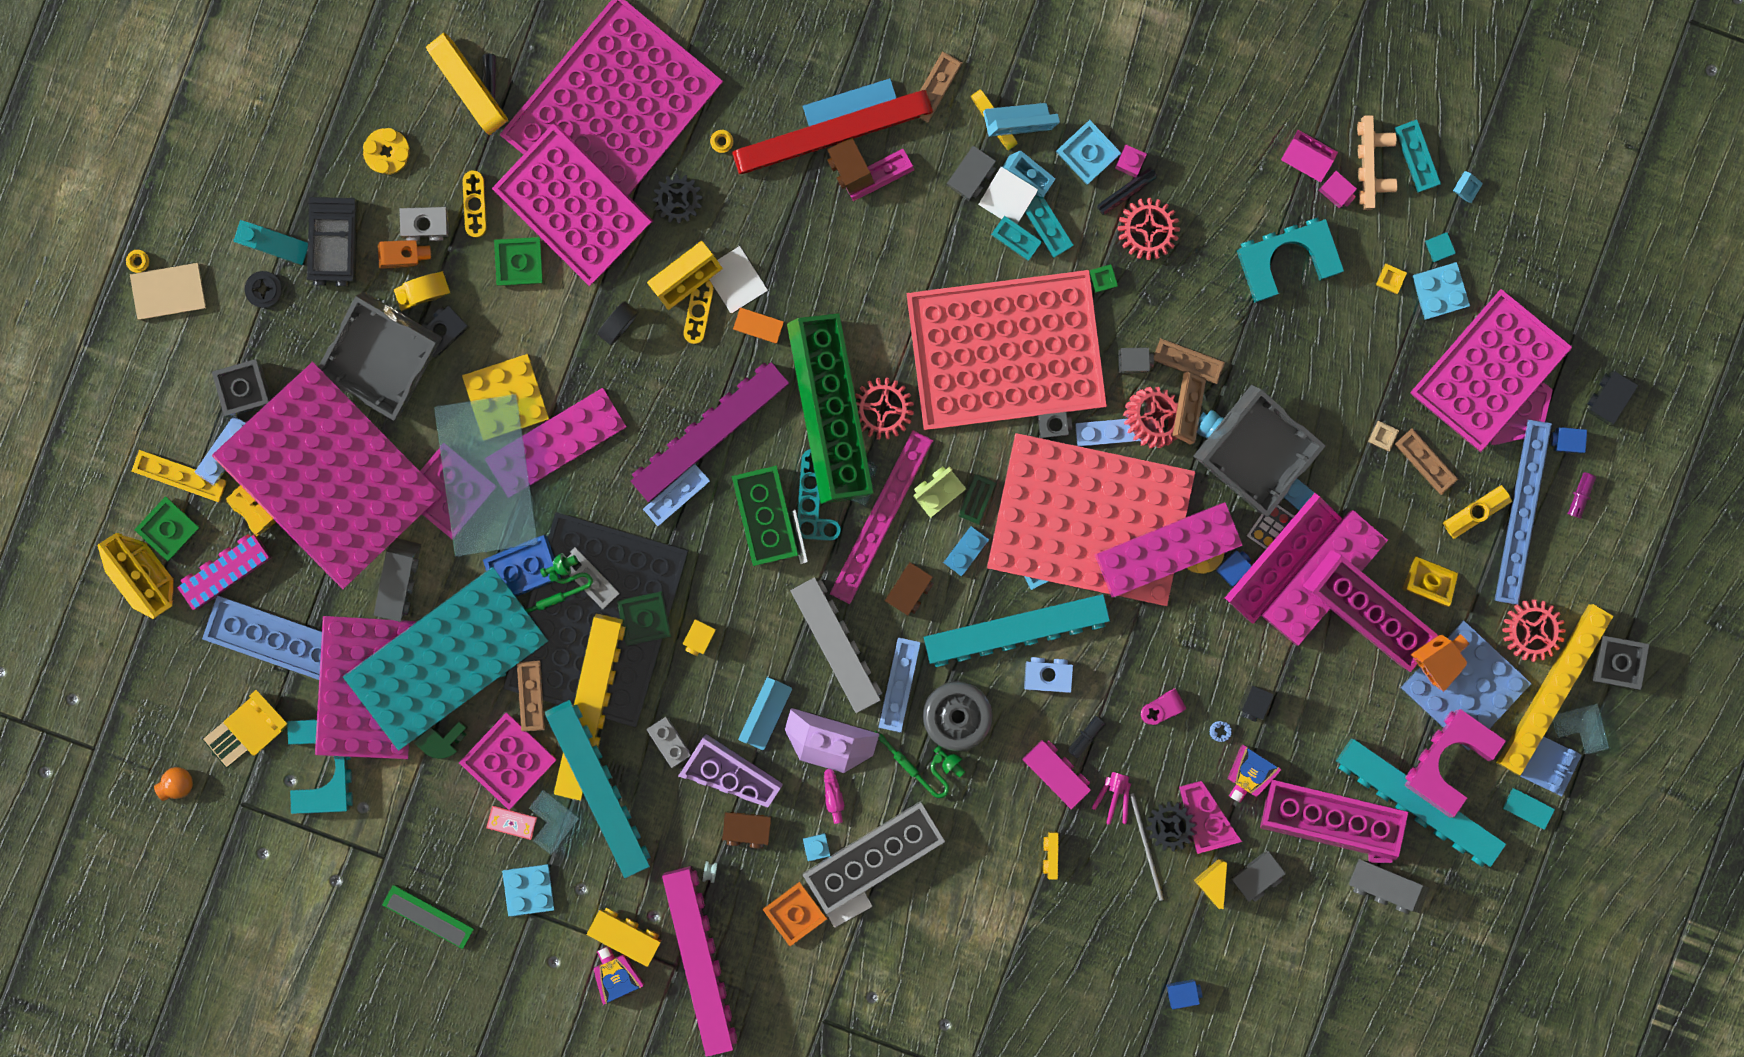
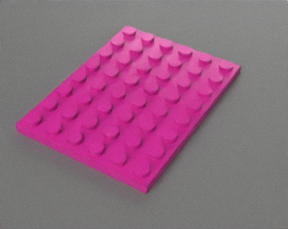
[499,0,723,196]
[212,362,442,589]

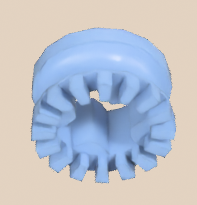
[1210,721,1231,742]

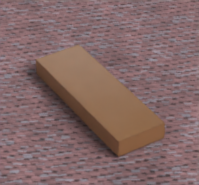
[919,51,962,123]
[1154,338,1225,384]
[1173,372,1206,444]
[1394,429,1458,495]
[517,661,545,731]

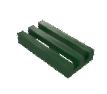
[958,474,997,525]

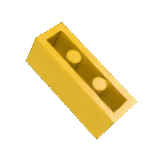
[647,241,723,310]
[586,907,662,967]

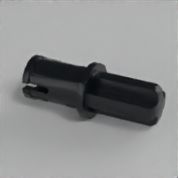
[1068,715,1106,758]

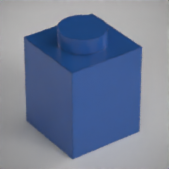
[1551,427,1587,454]
[1215,550,1252,586]
[1166,979,1203,1009]

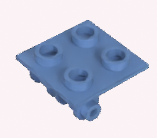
[1520,737,1582,796]

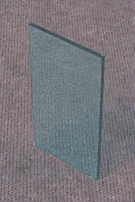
[434,394,538,557]

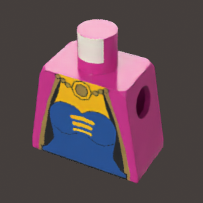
[1228,745,1281,803]
[594,946,645,1005]

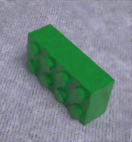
[732,465,798,566]

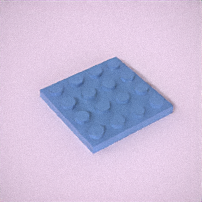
[1401,621,1531,751]

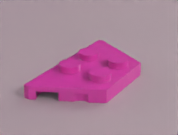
[1491,382,1553,445]

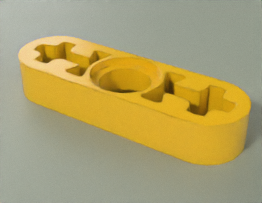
[971,90,1018,151]
[463,171,487,238]
[684,280,714,344]

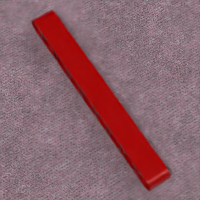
[732,90,933,174]

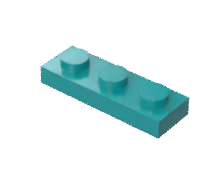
[1394,120,1441,193]
[1025,195,1073,258]

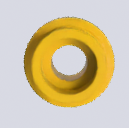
[710,130,733,153]
[126,250,150,273]

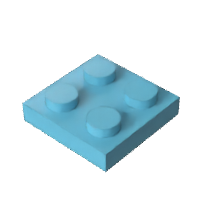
[1056,120,1121,185]
[1412,262,1470,320]
[502,864,555,916]

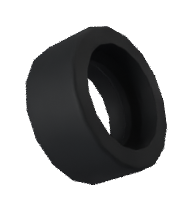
[597,301,638,345]

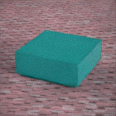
[1425,232,1456,263]

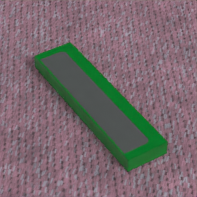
[382,885,474,949]

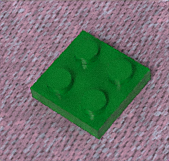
[494,237,543,286]
[134,496,200,561]

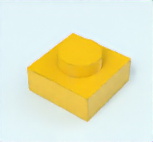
[1376,264,1407,294]

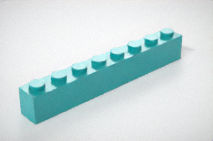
[924,594,1110,667]
[545,700,651,878]
[1336,738,1506,867]

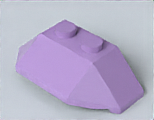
[785,708,879,773]

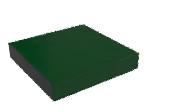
[617,591,672,646]

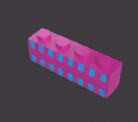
[177,534,272,610]

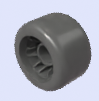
[923,681,993,751]

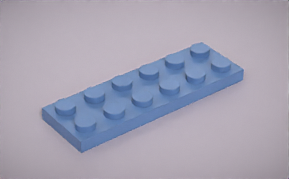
[202,596,322,680]

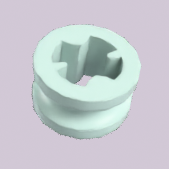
[703,861,717,883]

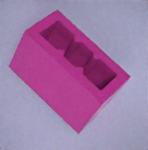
[1281,130,1338,182]

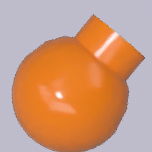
[154,767,193,801]

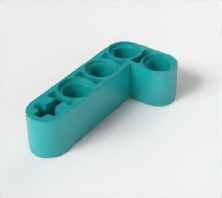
[798,449,841,541]

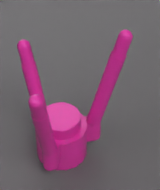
[1092,772,1131,825]

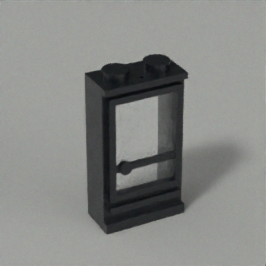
[307,197,358,287]

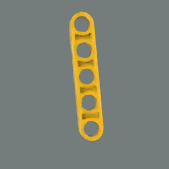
[426,32,508,135]

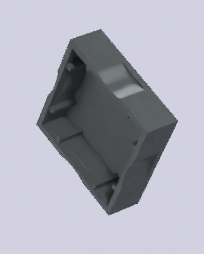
[318,291,442,421]
[1193,385,1325,517]

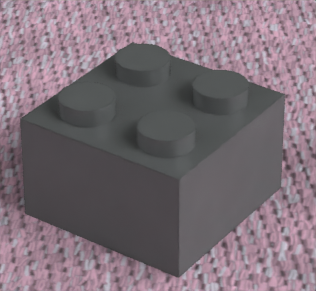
[212,359,271,417]
[1591,636,1649,690]

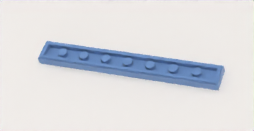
[1495,419,1552,605]

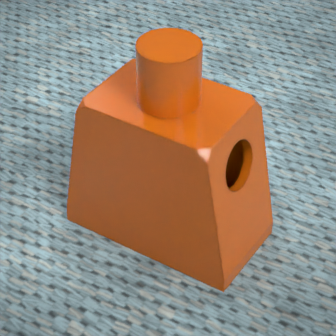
[378,240,431,269]
[1411,634,1469,692]

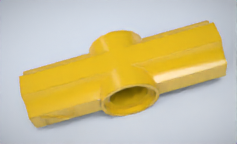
[1443,485,1512,539]

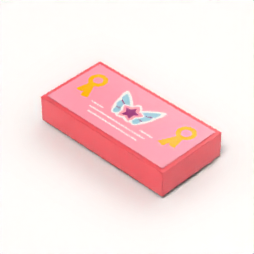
[487,806,537,840]

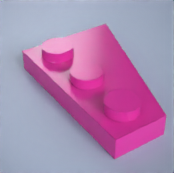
[1179,781,1242,854]

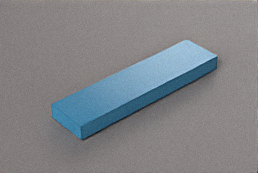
[803,78,896,126]

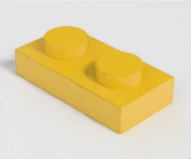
[1043,832,1058,879]

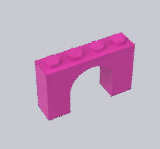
[1404,709,1506,818]

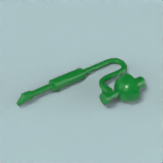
[525,553,593,613]
[875,731,966,798]

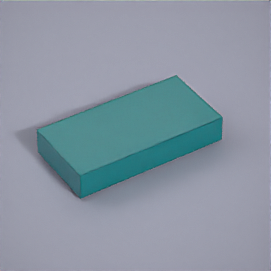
[1503,788,1555,830]

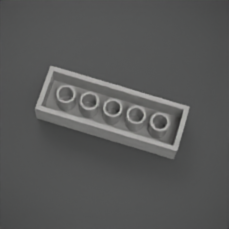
[790,577,882,713]
[803,801,945,914]

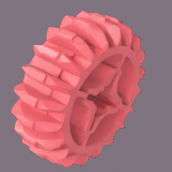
[1117,198,1180,260]
[855,378,914,440]
[1123,387,1178,448]
[1502,599,1566,662]

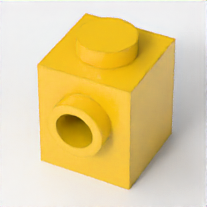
[683,619,717,656]

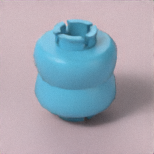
[1197,410,1224,439]

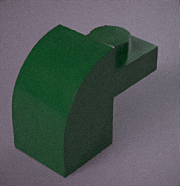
[414,721,468,759]

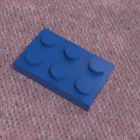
[483,535,561,597]

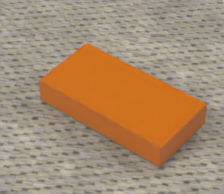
[733,307,784,344]

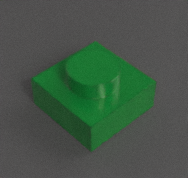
[1089,264,1118,293]

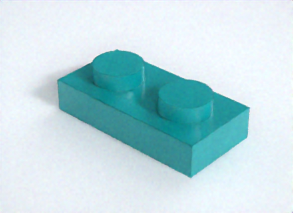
[991,215,1042,261]

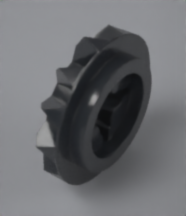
[245,271,282,308]

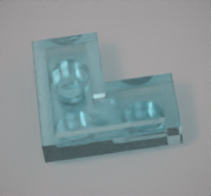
[1553,704,1609,754]
[529,790,580,855]

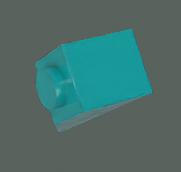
[233,220,308,265]

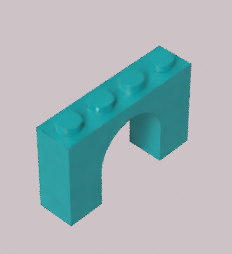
[1237,217,1344,303]
[287,719,353,814]

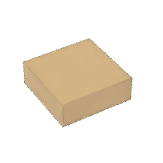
[1368,421,1399,452]

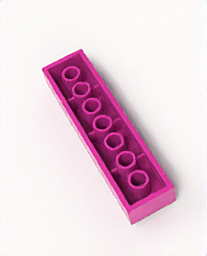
[662,866,738,1057]

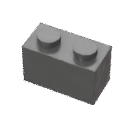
[946,146,996,201]
[1118,348,1154,374]
[1230,850,1285,902]

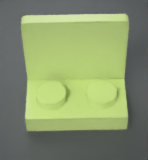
[913,466,966,518]

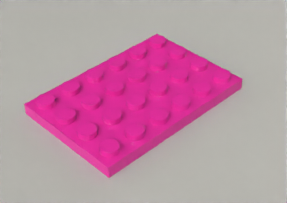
[492,123,653,286]
[1410,289,1572,452]
[315,616,416,759]

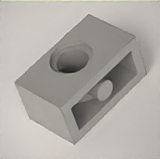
[400,207,449,242]
[646,716,692,768]

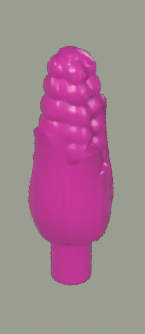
[824,769,845,824]

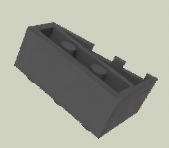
[374,538,421,622]
[1349,859,1430,914]

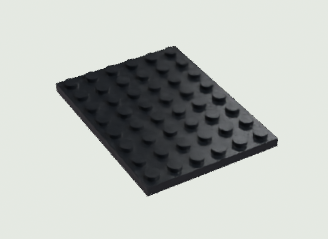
[504,512,688,727]

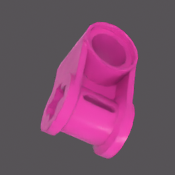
[1141,688,1187,725]

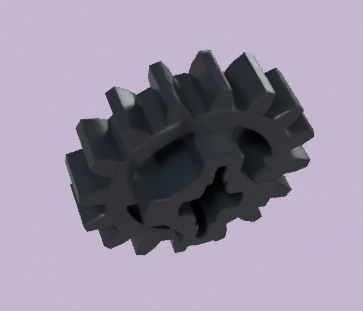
[653,174,703,224]
[1146,801,1198,852]

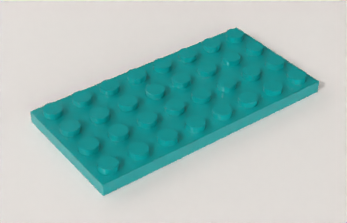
[343,567,548,751]

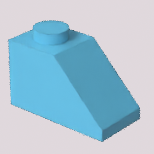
[1002,151,1055,197]

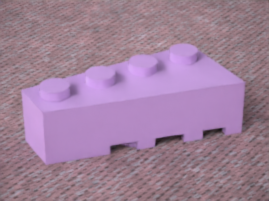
[679,734,783,807]

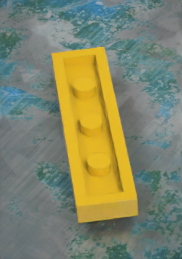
[131,450,227,502]

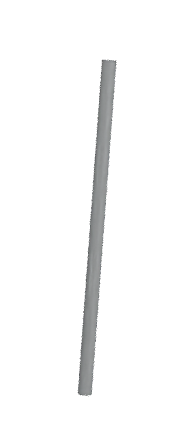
[1130,793,1164,901]

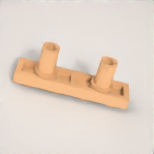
[1357,116,1397,210]

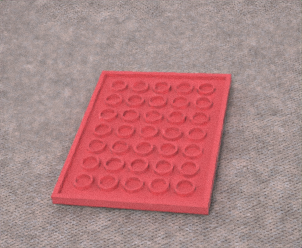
[907,270,1106,430]
[987,433,1195,606]

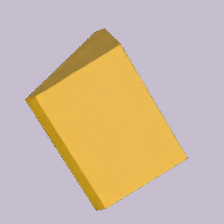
[1402,556,1458,606]
[1194,859,1227,909]

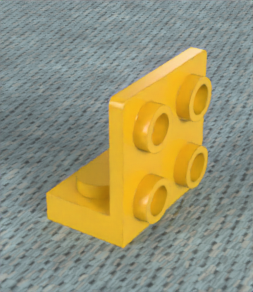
[224,690,288,756]

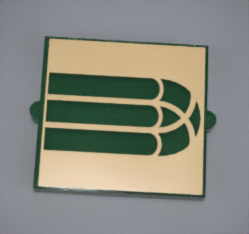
[202,720,248,768]

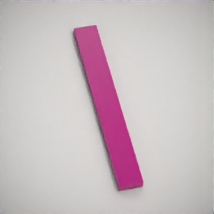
[830,430,933,604]

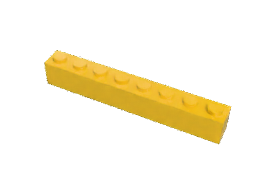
[1496,604,1613,776]
[554,613,626,801]

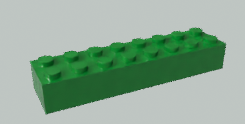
[787,313,873,504]

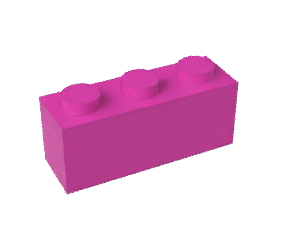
[1022,740,1091,809]

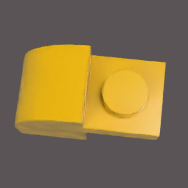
[393,271,450,311]

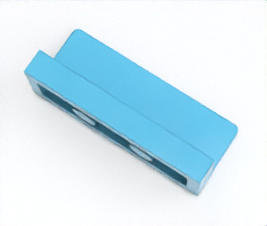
[983,103,1060,137]
[738,677,792,750]

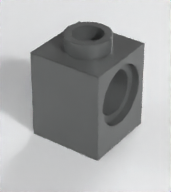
[1038,412,1072,439]

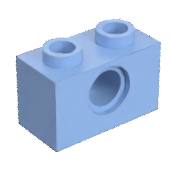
[1024,657,1073,693]

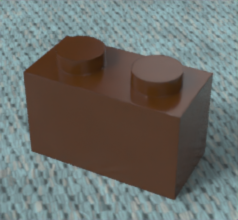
[827,137,875,196]
[885,562,934,616]
[722,811,771,848]

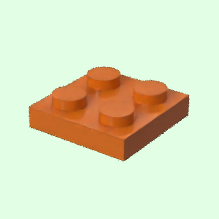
[763,882,827,946]

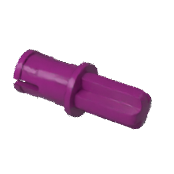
[1567,472,1596,519]

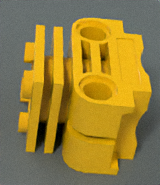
[226,485,276,537]

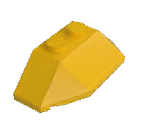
[98,532,173,619]

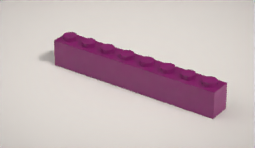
[631,362,789,503]

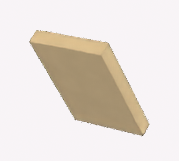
[130,263,207,320]

